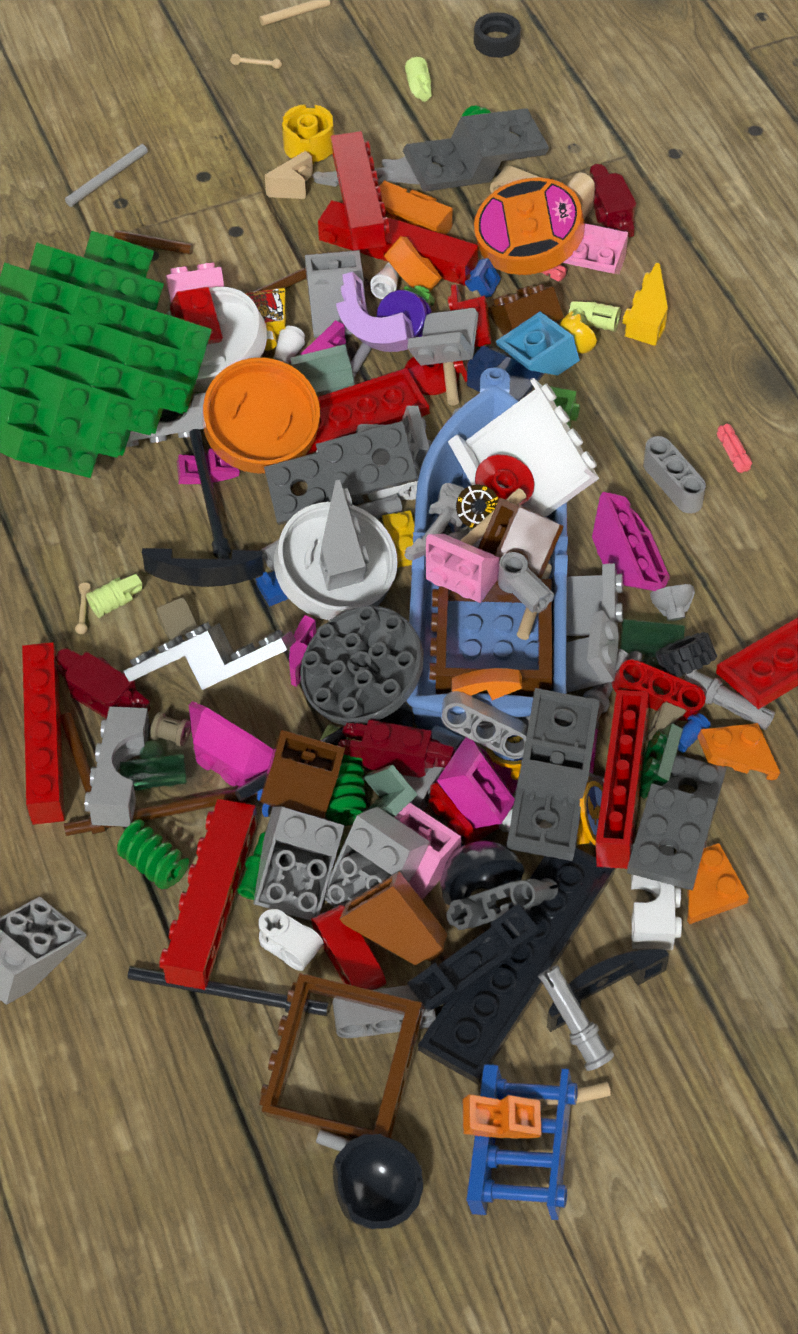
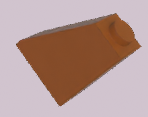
[340,871,448,965]

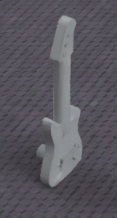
[313,157,419,187]
[404,483,465,560]

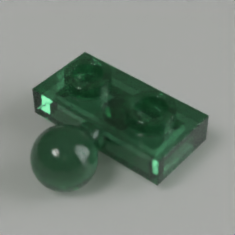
[620,619,685,671]
[120,741,187,791]

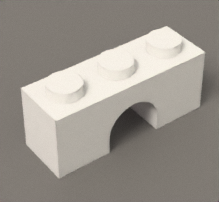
[631,844,682,950]

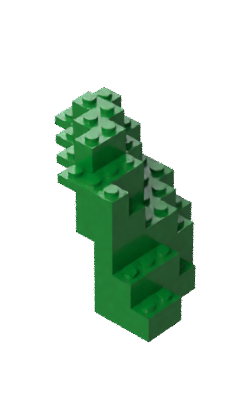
[0,230,212,478]

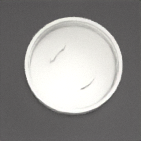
[167,287,267,392]
[274,502,397,620]

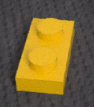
[382,510,414,568]

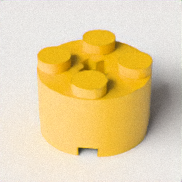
[282,104,334,165]

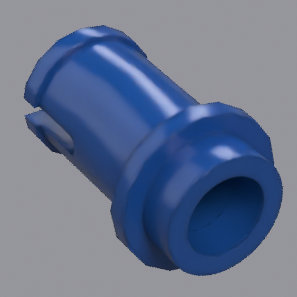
[677,713,711,753]

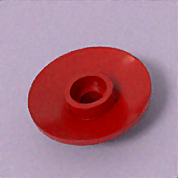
[404,357,459,395]
[475,455,534,505]

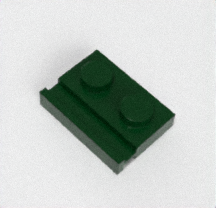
[639,723,683,799]

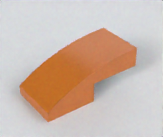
[384,236,442,291]
[452,668,522,700]
[463,1094,542,1138]

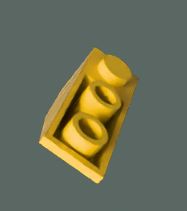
[622,263,668,346]

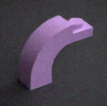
[336,272,414,352]

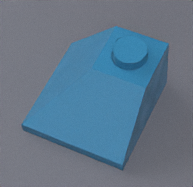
[496,312,580,376]

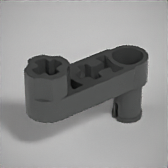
[446,878,558,930]

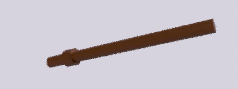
[64,789,258,836]

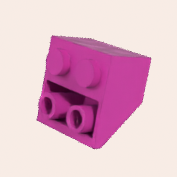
[437,737,515,829]

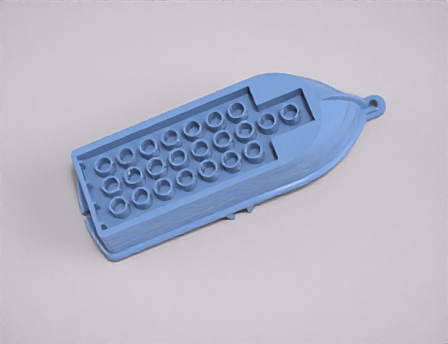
[406,367,568,736]

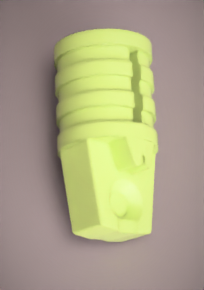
[405,57,432,102]
[569,301,621,332]
[86,574,142,618]

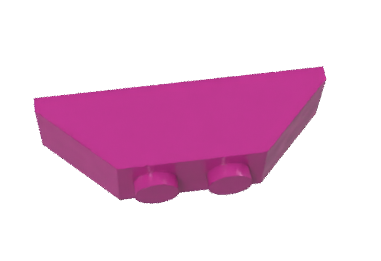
[592,492,670,591]
[189,701,273,787]

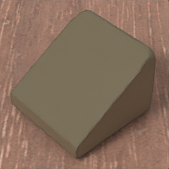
[156,597,197,640]
[647,702,686,741]

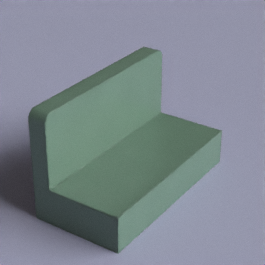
[291,344,355,396]
[364,765,418,817]

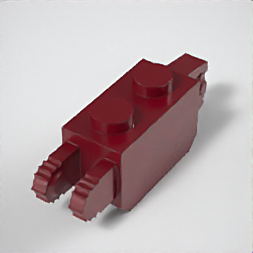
[590,163,637,238]
[55,648,151,719]
[338,720,455,778]

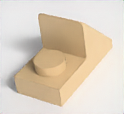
[265,151,313,199]

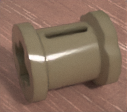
[150,712,191,747]

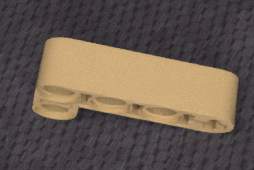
[490,166,595,220]

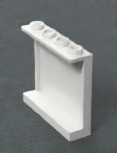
[448,378,599,517]

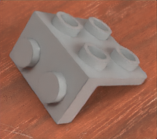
[407,308,478,365]
[356,406,431,470]
[566,564,623,636]
[566,610,619,693]

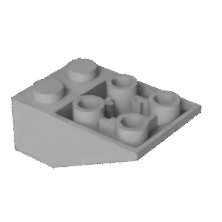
[305,250,366,338]
[319,480,369,591]
[324,806,430,907]
[253,807,344,921]
[0,897,87,1005]

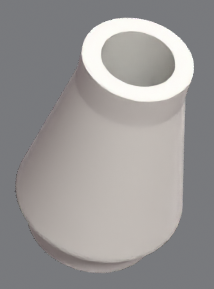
[370,263,399,299]
[273,326,305,365]

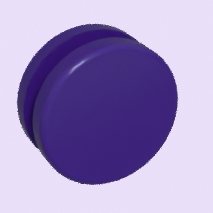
[377,290,431,338]

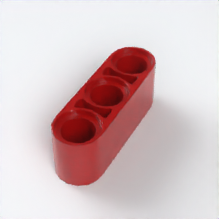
[611,659,706,721]
[311,904,386,990]

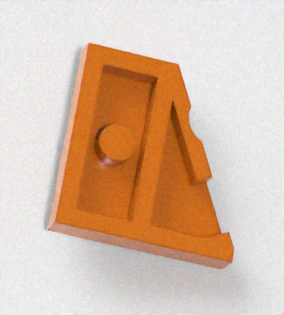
[697,723,780,781]
[687,843,749,925]

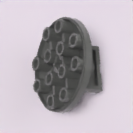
[300,606,424,725]

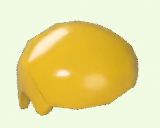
[559,311,597,354]

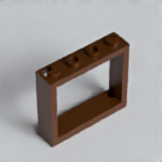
[429,579,552,697]
[259,973,424,1139]

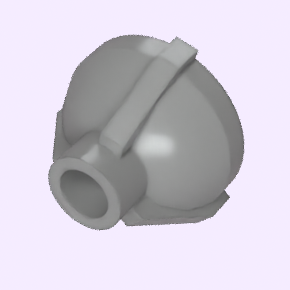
[650,584,695,621]

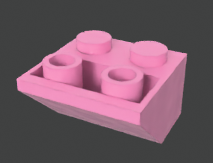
[563,224,628,274]
[166,262,224,303]
[426,534,499,603]
[394,803,461,900]

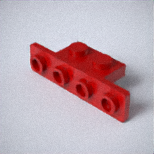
[448,284,491,382]

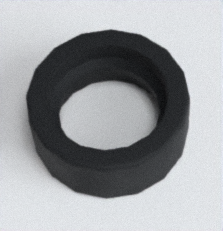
[474,12,521,58]

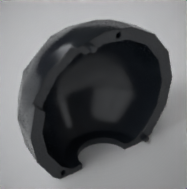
[440,840,525,905]
[333,1134,424,1229]

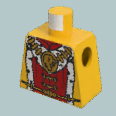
[245,288,287,351]

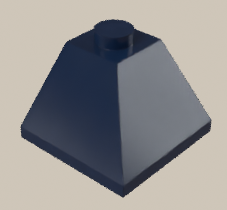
[467,345,544,401]

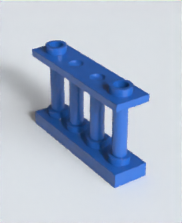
[467,1065,578,1220]

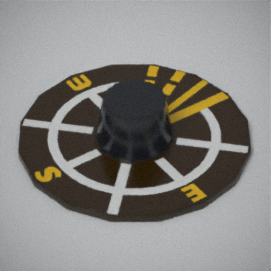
[456,484,499,529]

